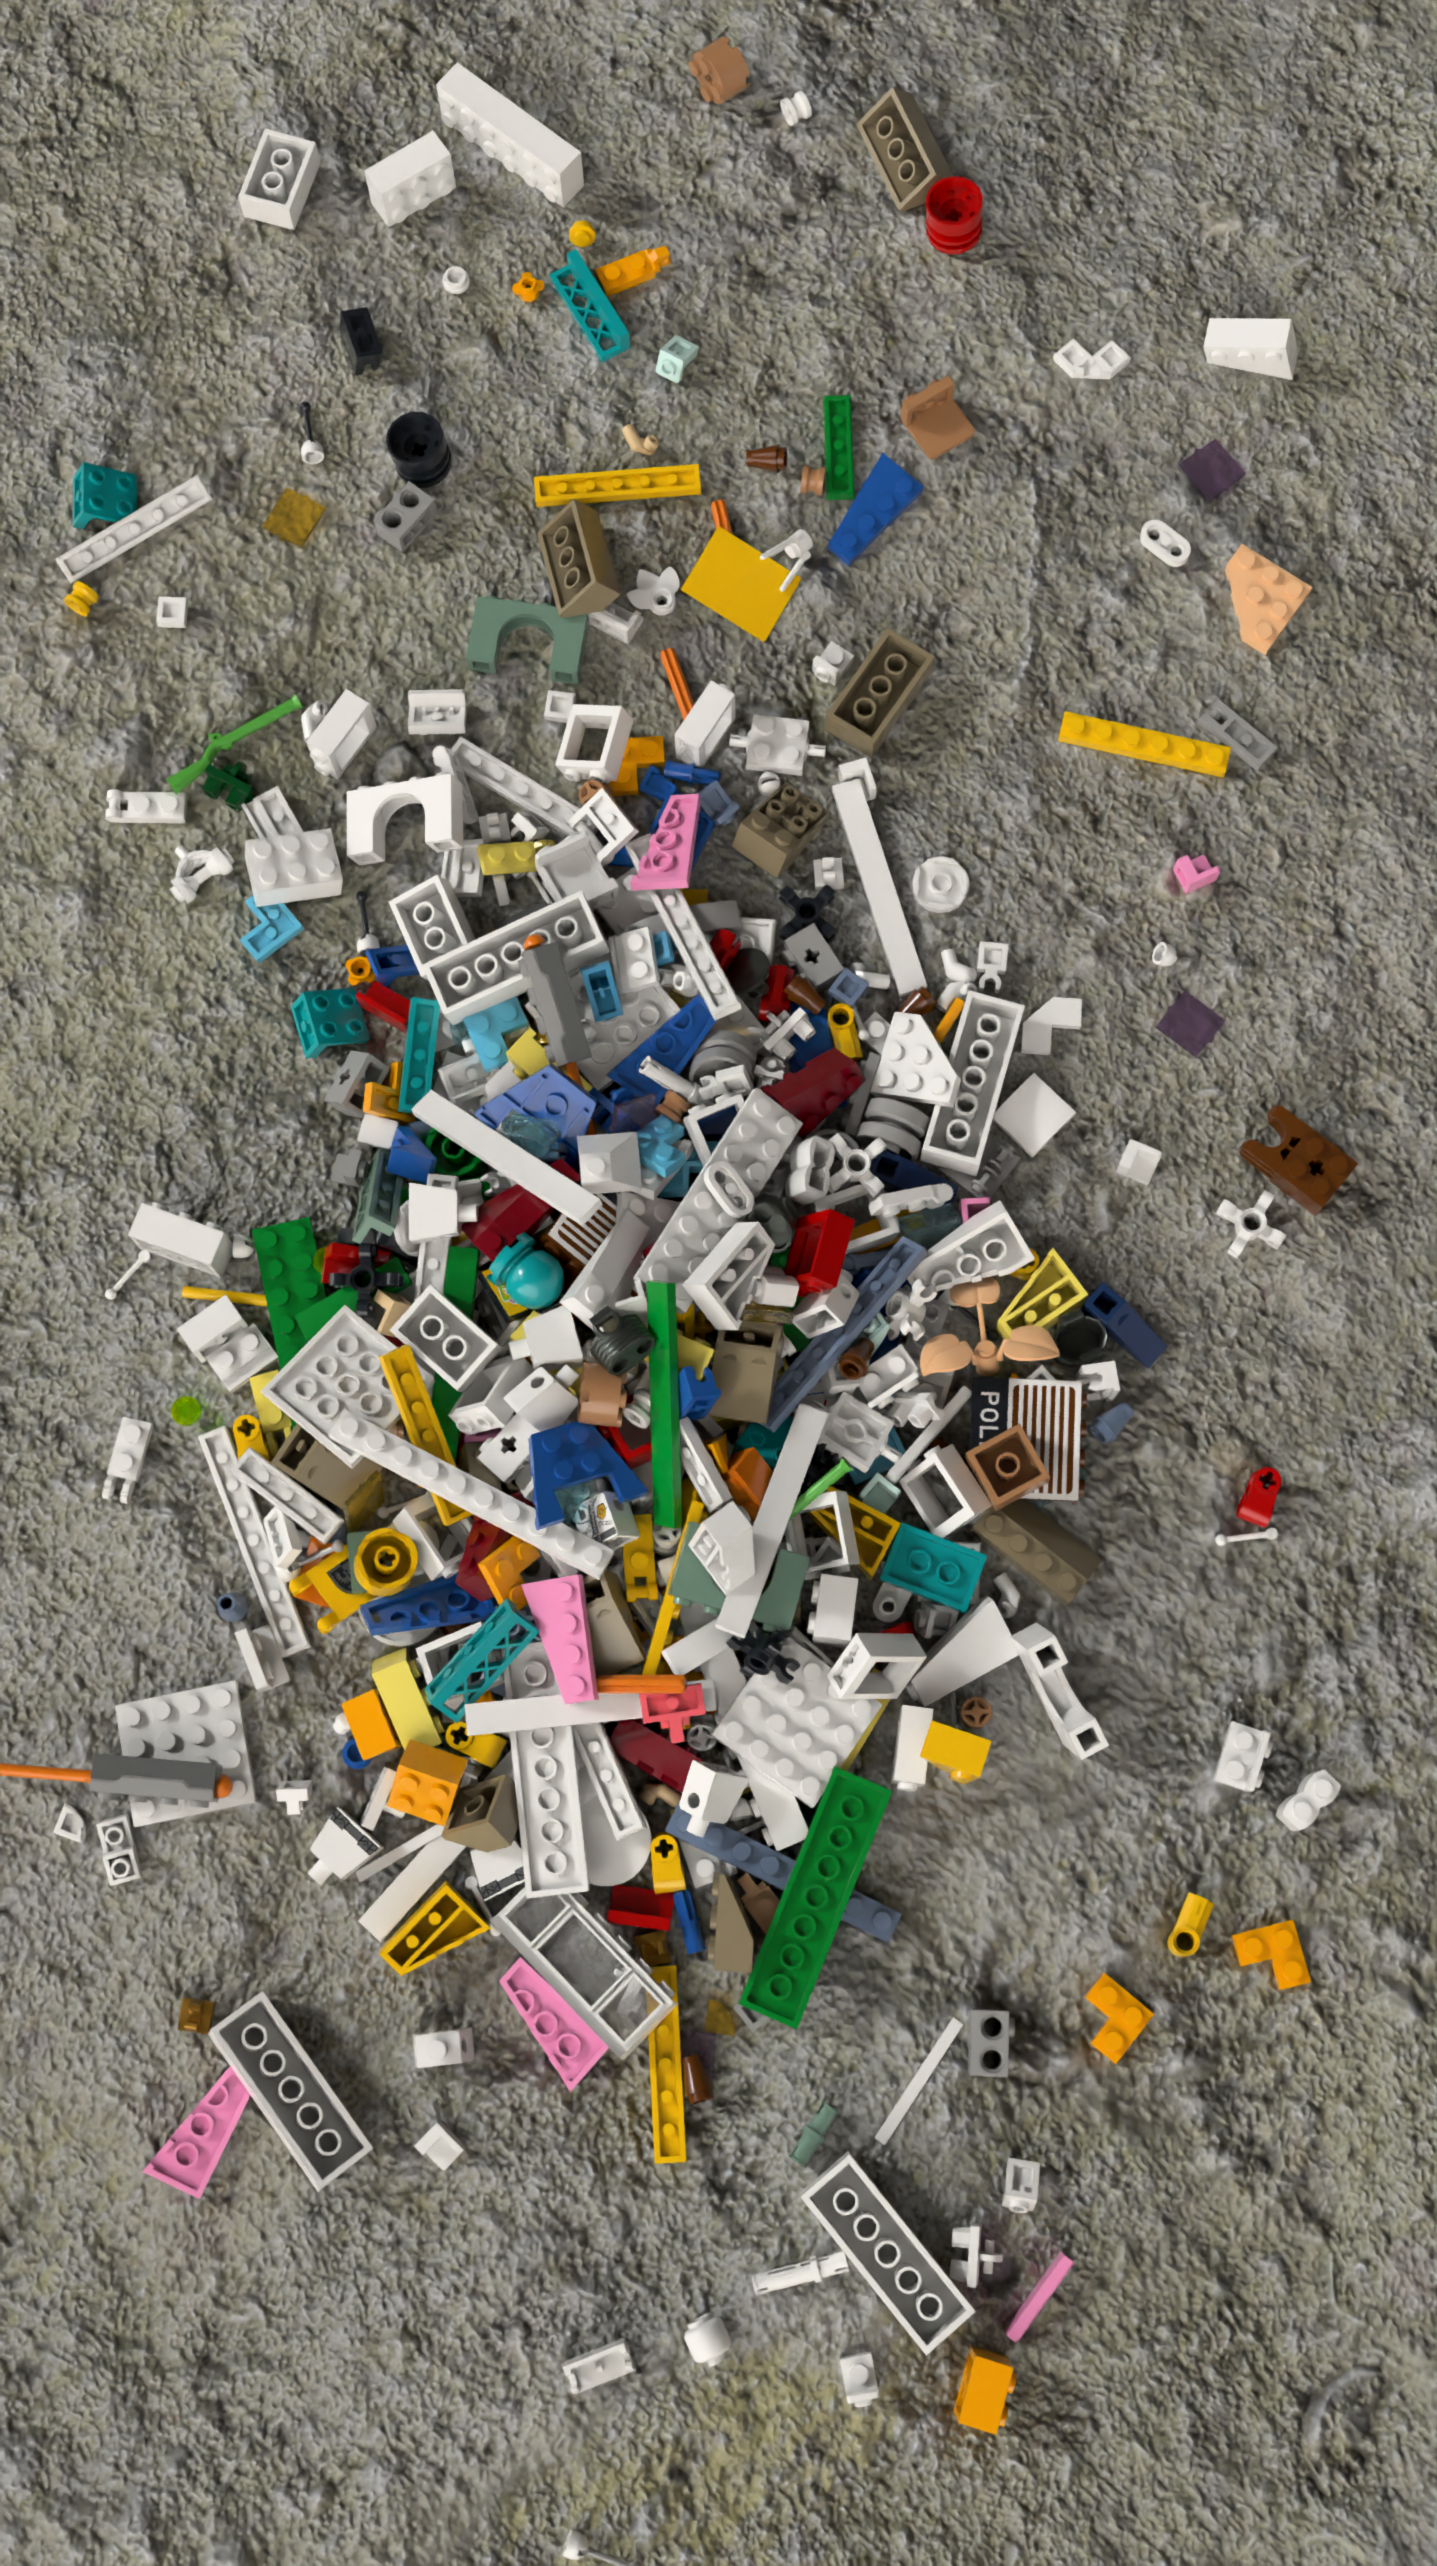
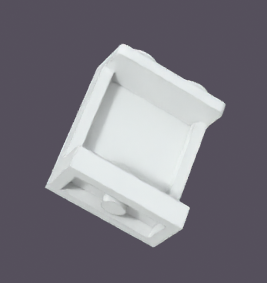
[535,831,619,911]

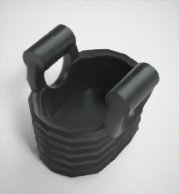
[743,1194,800,1254]
[589,1305,655,1376]
[1052,1308,1109,1367]

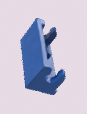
[678,1366,721,1421]

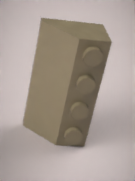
[856,87,954,212]
[537,499,620,618]
[970,1499,1102,1607]

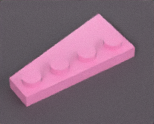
[630,794,701,891]
[521,1574,599,1704]
[499,1957,609,2092]
[142,2066,251,2199]

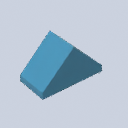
[580,961,623,1023]

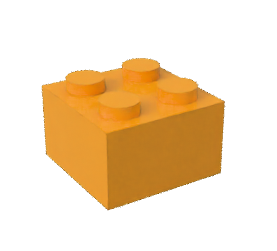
[387,1739,468,1826]
[953,2345,1017,2435]

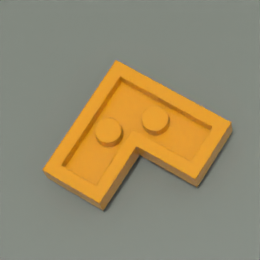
[609,736,665,796]
[363,1061,416,1125]
[478,1535,541,1611]
[1231,1920,1311,1990]
[1084,1972,1154,2064]

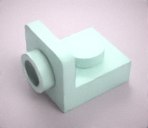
[655,335,699,383]

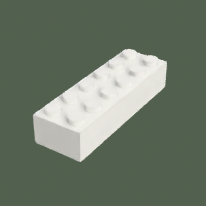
[436,62,584,208]
[422,890,611,1026]
[920,990,1025,1176]
[208,1991,373,2192]
[800,2151,976,2355]

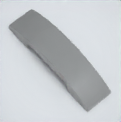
[624,900,743,935]

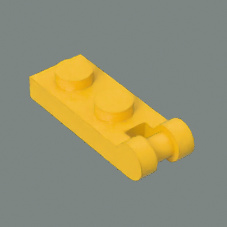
[622,1514,658,1603]

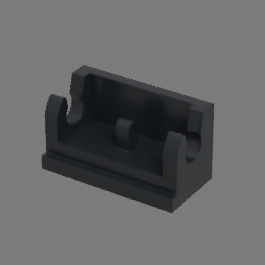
[339,307,383,376]

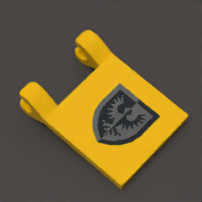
[289,1544,378,1635]

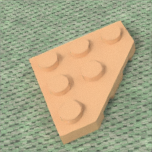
[1225,544,1312,656]

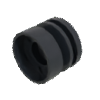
[386,412,452,488]

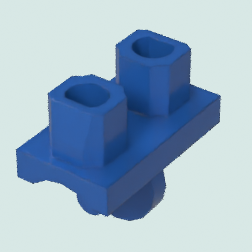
[589,1087,639,1134]

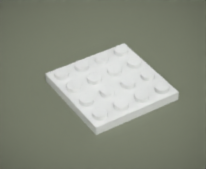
[525,934,680,1092]
[261,1305,435,1469]
[711,1635,882,1808]
[115,1680,257,1828]

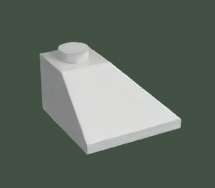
[577,1132,642,1194]

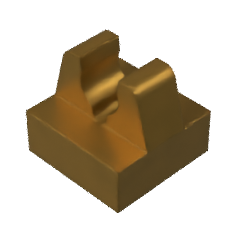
[634,1930,671,1966]
[177,1997,216,2034]

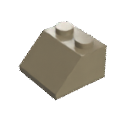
[441,1774,519,1852]

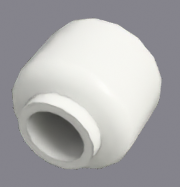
[684,2313,732,2367]

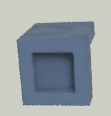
[827,968,869,1009]

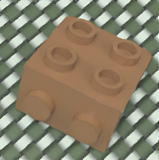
[900,375,975,460]

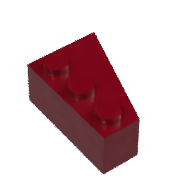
[761,1048,866,1139]
[455,1492,535,1602]
[610,1718,703,1793]

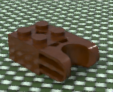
[1239,1105,1358,1217]

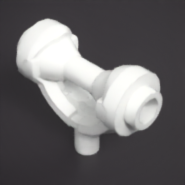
[169,845,235,904]

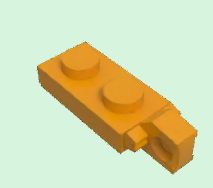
[595,245,671,297]

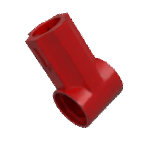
[758,965,794,1024]

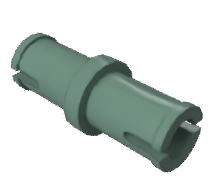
[788,2101,839,2168]

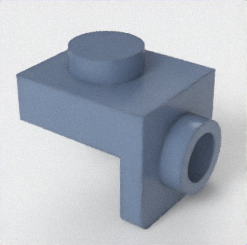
[698,780,740,826]

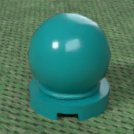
[486,1232,565,1310]

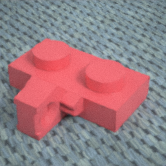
[639,1683,706,1744]

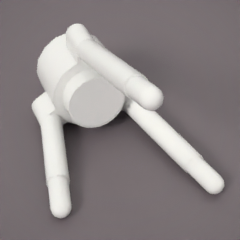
[760,529,813,592]

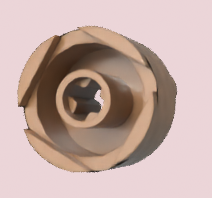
[688,36,750,104]
[577,1362,627,1427]

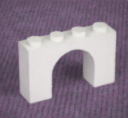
[347,772,463,866]
[1010,1622,1109,1760]

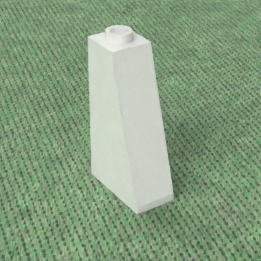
[905,1595,1018,1707]

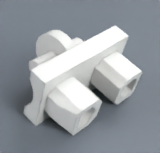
[658,963,702,998]
[763,1007,816,1062]
[753,1056,785,1092]
[887,1383,945,1428]
[950,2223,1003,2288]

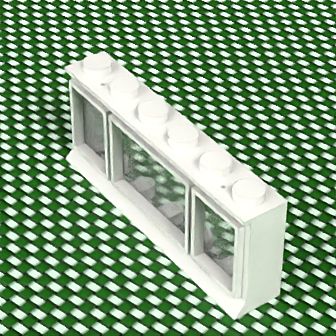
[490,1887,677,2060]

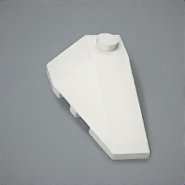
[907,1200,1035,1291]
[560,1209,650,1333]

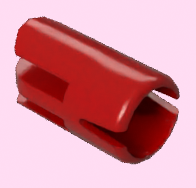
[709,929,741,973]

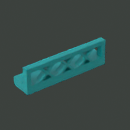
[549,249,630,363]
[398,997,440,1121]
[425,1598,540,1723]

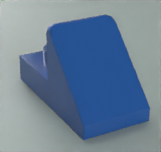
[365,945,420,987]
[387,1126,437,1184]

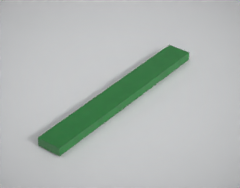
[432,1246,480,1468]
[647,1280,682,1529]

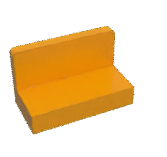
[342,1689,403,1760]

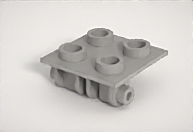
[939,1135,1021,1198]

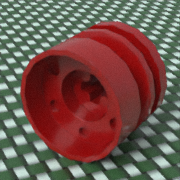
[926,177,983,254]

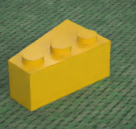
[806,1486,901,1581]
[920,1720,992,1785]
[379,1881,491,1976]

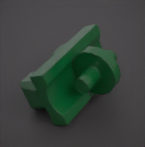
[202,762,257,813]

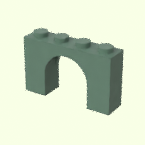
[466,595,589,685]
[667,1521,811,1633]

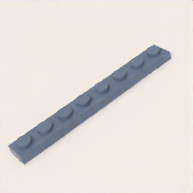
[759,1236,928,1433]
[664,1802,902,1943]

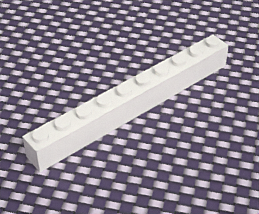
[655,1554,808,1851]

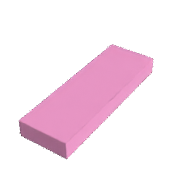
[1004,2251,1073,2343]

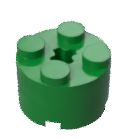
[425,1128,485,1179]

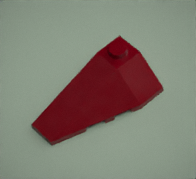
[461,1158,581,1261]

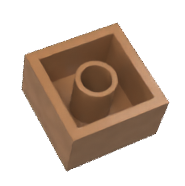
[966,1423,1050,1511]

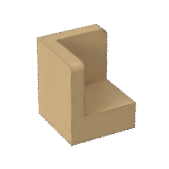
[373,1289,412,1338]

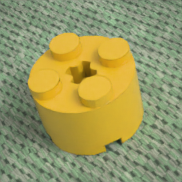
[354,1528,418,1596]

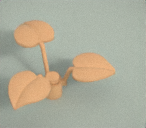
[920,1276,1060,1377]

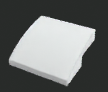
[438,1054,500,1120]
[993,1073,1076,1158]

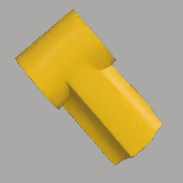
[827,1003,863,1062]
[1167,1892,1214,1957]

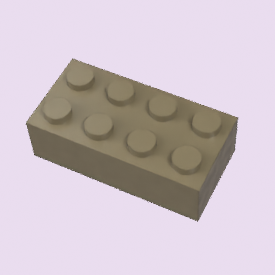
[825,628,935,758]

